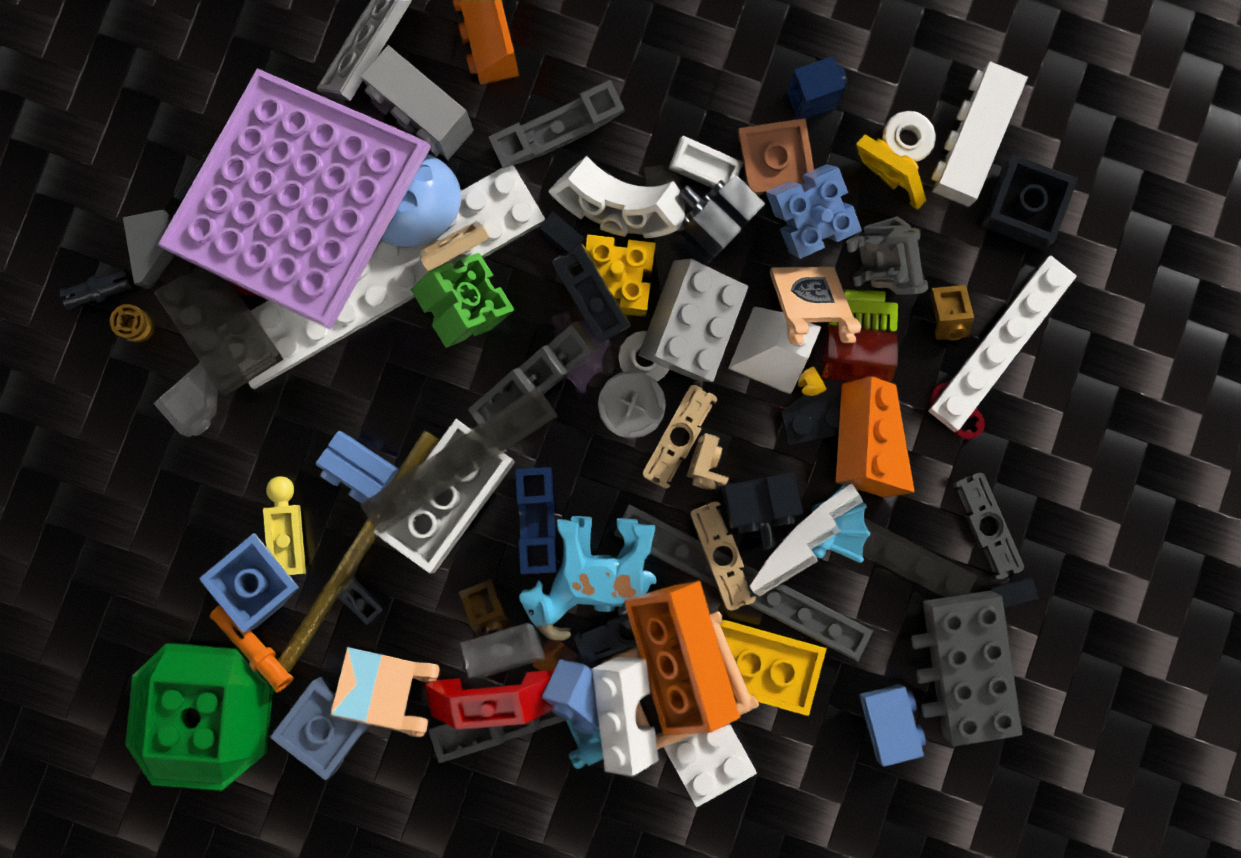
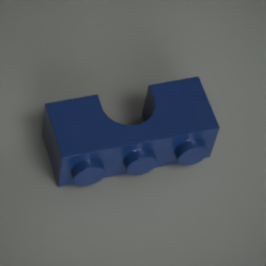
[516,467,557,574]

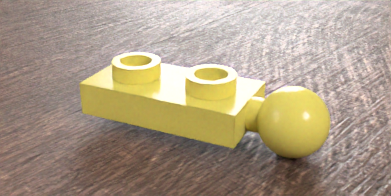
[263,476,306,575]

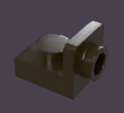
[459,579,511,639]

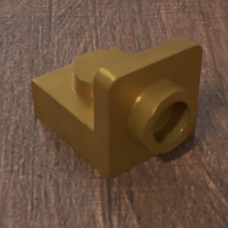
[931,285,974,341]

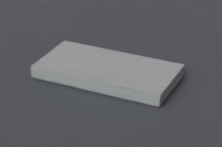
[317,0,412,101]

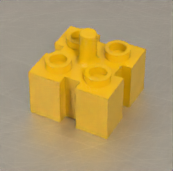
[586,234,655,317]

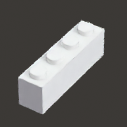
[932,61,1028,207]

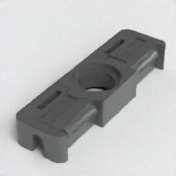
[952,473,1024,580]

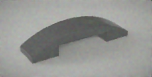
[489,80,625,168]

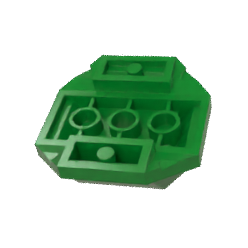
[125,643,273,790]

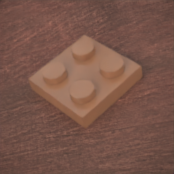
[738,119,814,195]

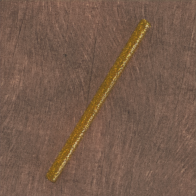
[278,430,439,672]

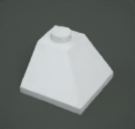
[728,306,821,394]

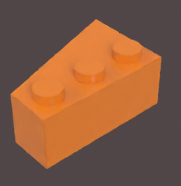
[836,376,915,498]

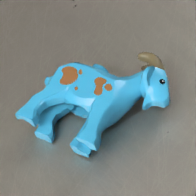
[519,516,657,641]

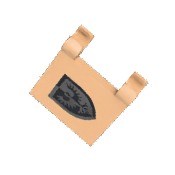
[770,267,861,344]

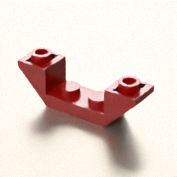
[425,670,554,729]

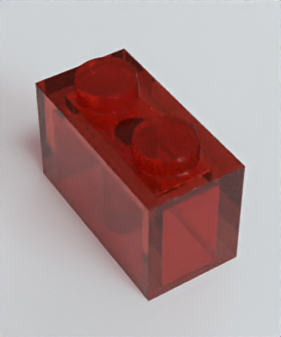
[822,325,897,383]

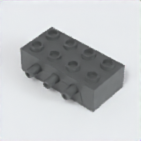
[911,591,1022,746]

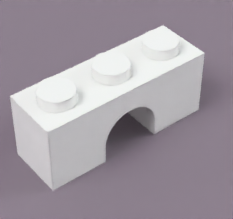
[592,656,659,776]

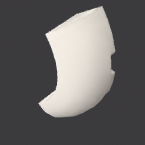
[548,156,685,238]

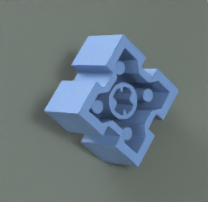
[766,164,862,259]

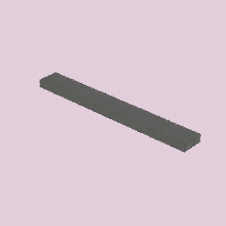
[614,505,873,662]

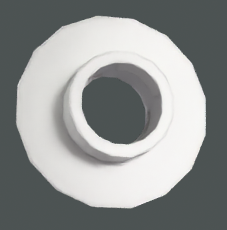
[882,111,936,162]
[619,331,669,381]

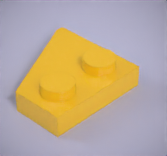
[856,135,926,210]

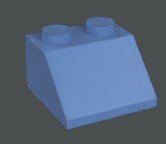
[199,534,299,633]

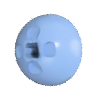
[381,154,461,247]

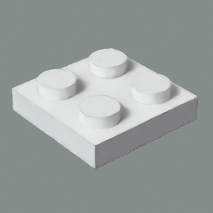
[664,723,757,807]

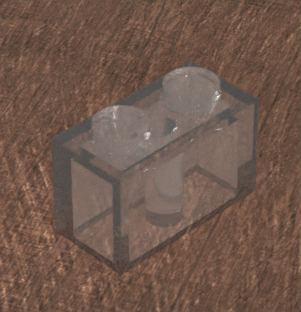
[460,623,545,678]

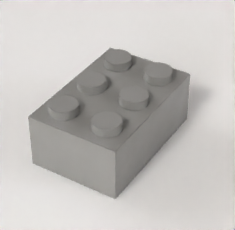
[361,45,474,160]
[638,259,749,382]

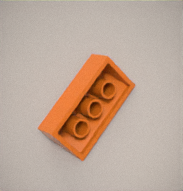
[453,0,519,85]
[624,581,740,735]

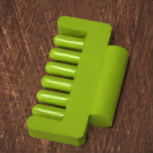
[828,289,898,332]

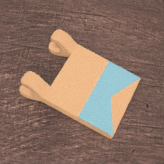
[330,647,439,737]

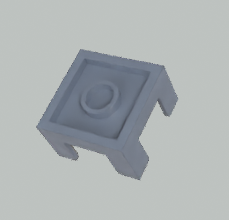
[270,677,370,780]

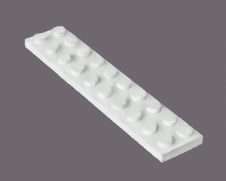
[218,165,545,389]

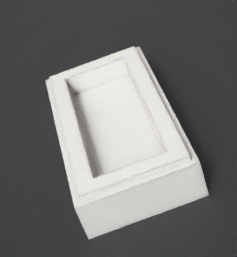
[669,136,743,188]

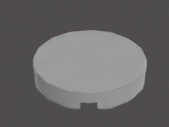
[598,370,666,439]

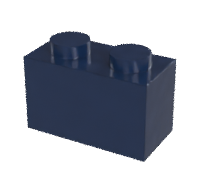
[786,56,847,120]

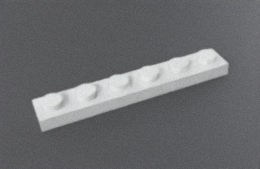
[928,255,1077,432]

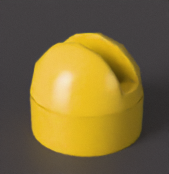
[798,366,827,396]

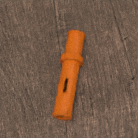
[210,605,293,693]

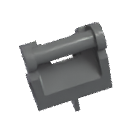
[846,216,928,295]

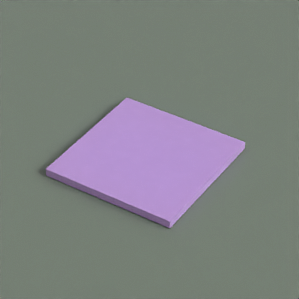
[158,69,431,330]

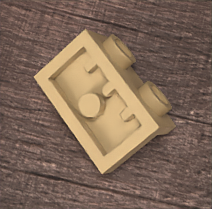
[686,434,728,491]

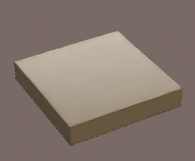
[419,220,490,272]

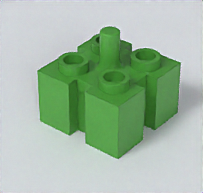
[410,253,514,348]

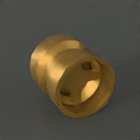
[110,304,155,343]

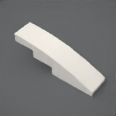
[750,484,863,597]

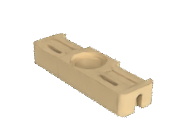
[643,385,717,489]
[690,502,756,611]

